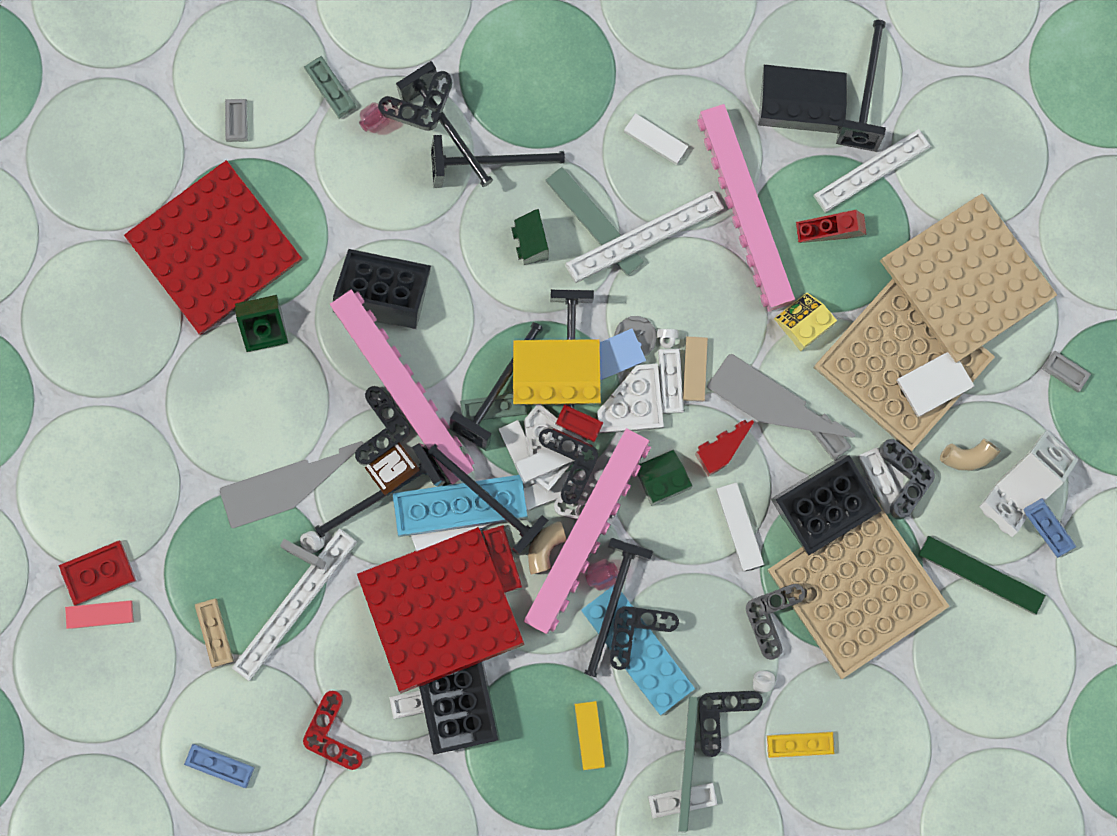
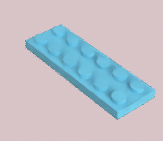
[393,475,528,537]
[581,584,695,716]

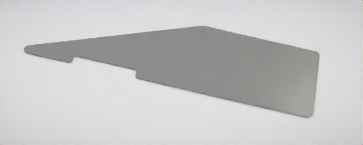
[707,354,855,438]
[220,441,363,528]

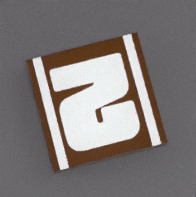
[364,443,420,495]

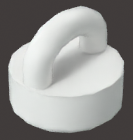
[657,329,678,348]
[300,531,324,554]
[753,670,775,693]

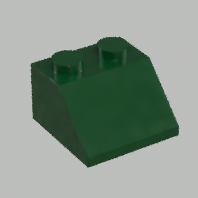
[511,209,549,265]
[235,295,288,352]
[637,450,692,506]

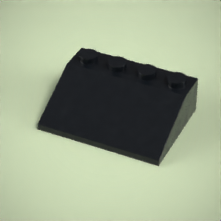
[758,64,847,134]
[333,249,431,329]
[771,455,882,556]
[419,662,500,755]

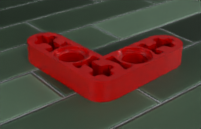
[303,691,363,770]

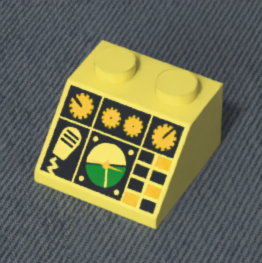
[774,293,837,351]

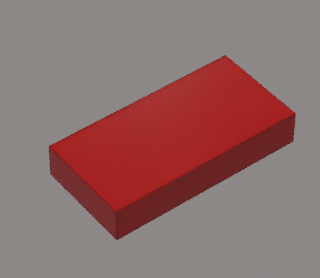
[555,404,604,442]

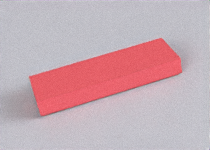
[65,600,134,629]

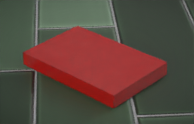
[58,540,136,606]

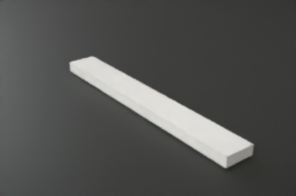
[565,190,724,283]
[411,471,577,551]
[232,529,357,681]

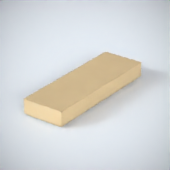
[683,336,708,402]
[195,598,234,668]

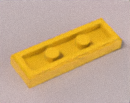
[574,701,605,770]
[766,732,835,758]

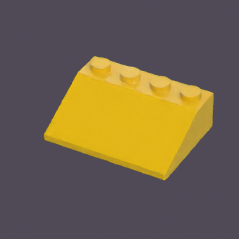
[513,339,601,405]

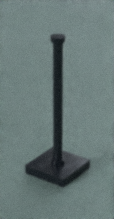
[836,20,886,152]
[396,61,493,187]
[431,135,565,188]
[550,289,594,409]
[449,322,543,451]
[315,443,447,538]
[427,444,549,555]
[584,538,653,678]

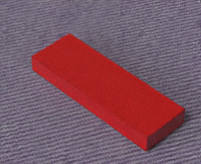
[483,525,522,593]

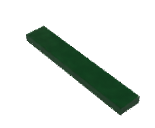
[918,536,1046,615]

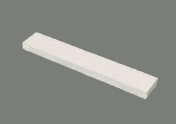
[814,129,930,213]

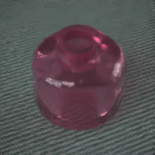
[359,102,390,133]
[585,559,618,591]

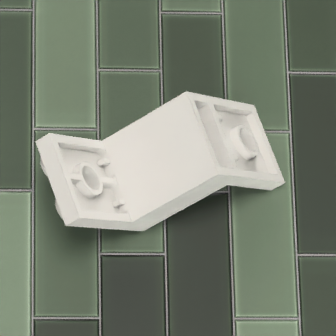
[979,430,1078,537]

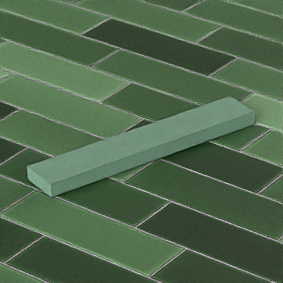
[546,167,644,276]
[678,696,698,833]

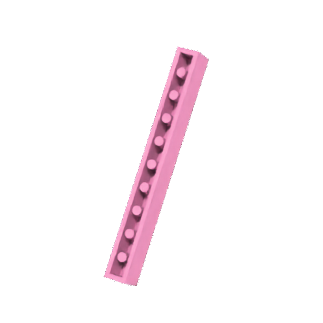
[697,104,795,312]
[330,289,475,485]
[523,428,651,634]

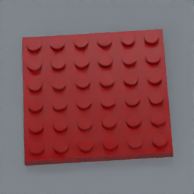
[124,160,303,335]
[357,527,525,694]

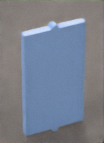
[600,328,646,381]

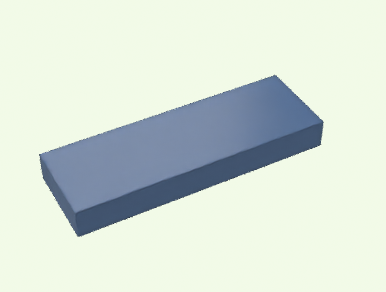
[1023,498,1076,558]
[184,744,255,788]

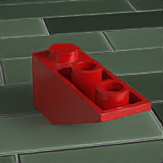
[796,210,867,243]
[695,420,754,477]

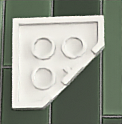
[597,364,664,434]
[524,405,588,493]

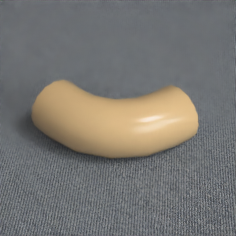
[940,438,1001,471]
[528,521,566,575]

